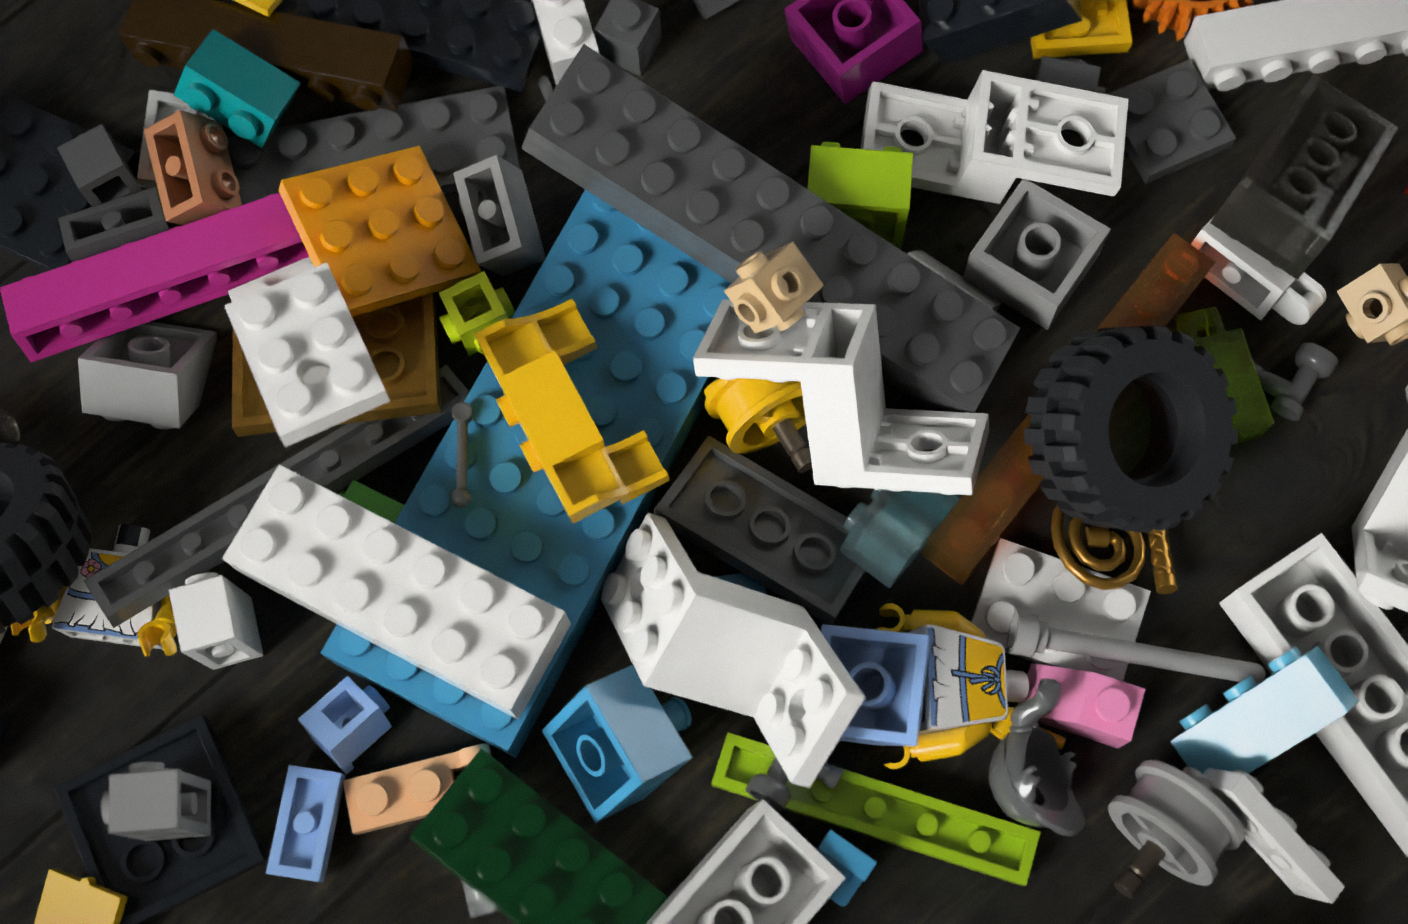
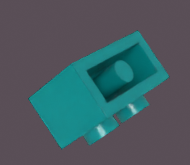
[174,29,301,149]

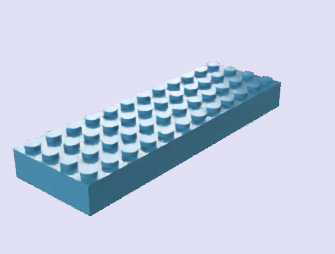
[321,190,732,758]

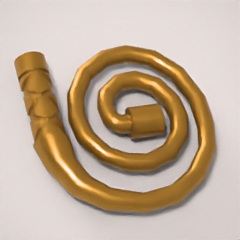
[1051,505,1178,594]

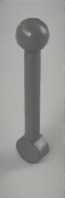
[451,402,474,509]

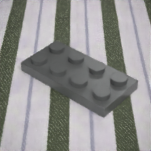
[653,435,885,625]

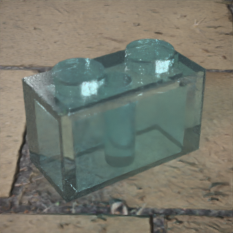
[839,489,960,589]

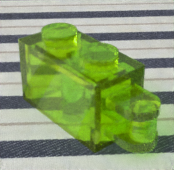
[1176,306,1274,445]

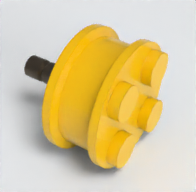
[704,378,812,473]

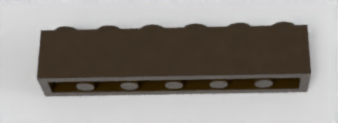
[118,0,415,112]

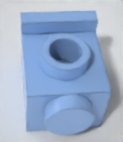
[298,676,392,775]

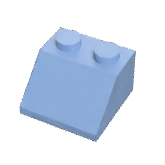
[821,624,931,747]

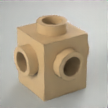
[724,242,824,334]
[1337,263,1408,346]

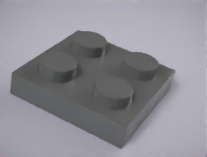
[1107,59,1236,184]

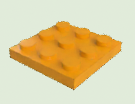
[279,145,481,317]

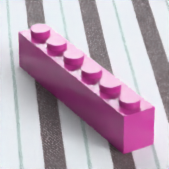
[0,193,309,362]

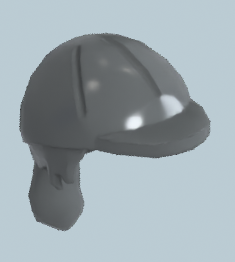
[989,678,1086,836]

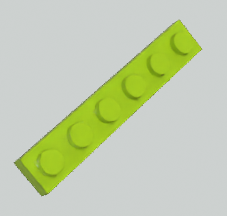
[711,732,1040,886]

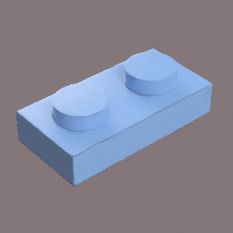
[266,765,346,883]

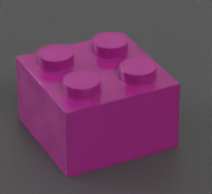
[784,0,923,105]

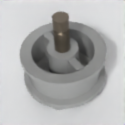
[1108,760,1246,898]

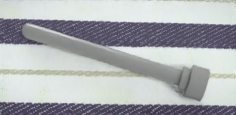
[1007,611,1265,684]

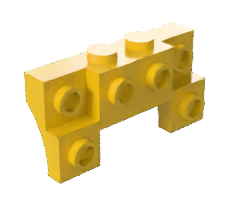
[474,299,669,524]

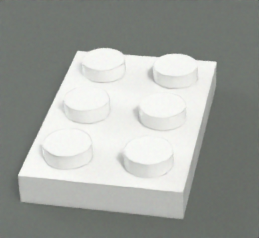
[971,538,1151,681]

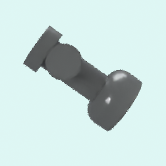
[1243,342,1339,421]
[745,757,843,811]

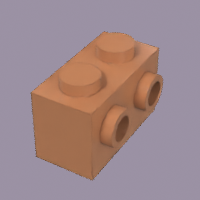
[144,110,242,225]

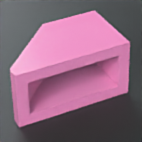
[1018,663,1145,749]

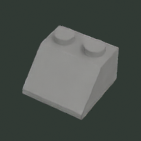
[78,321,217,429]

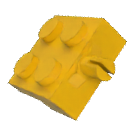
[1030,0,1132,59]

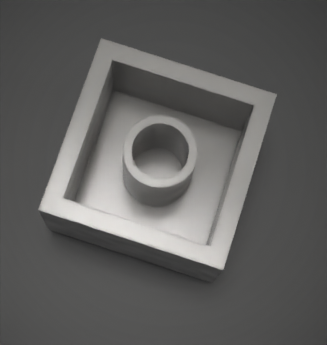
[963,179,1111,330]

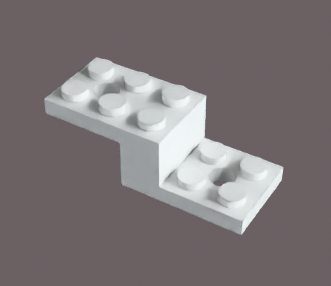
[860,70,1128,204]

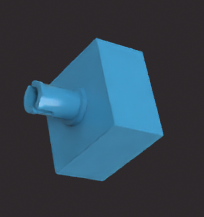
[542,665,692,824]

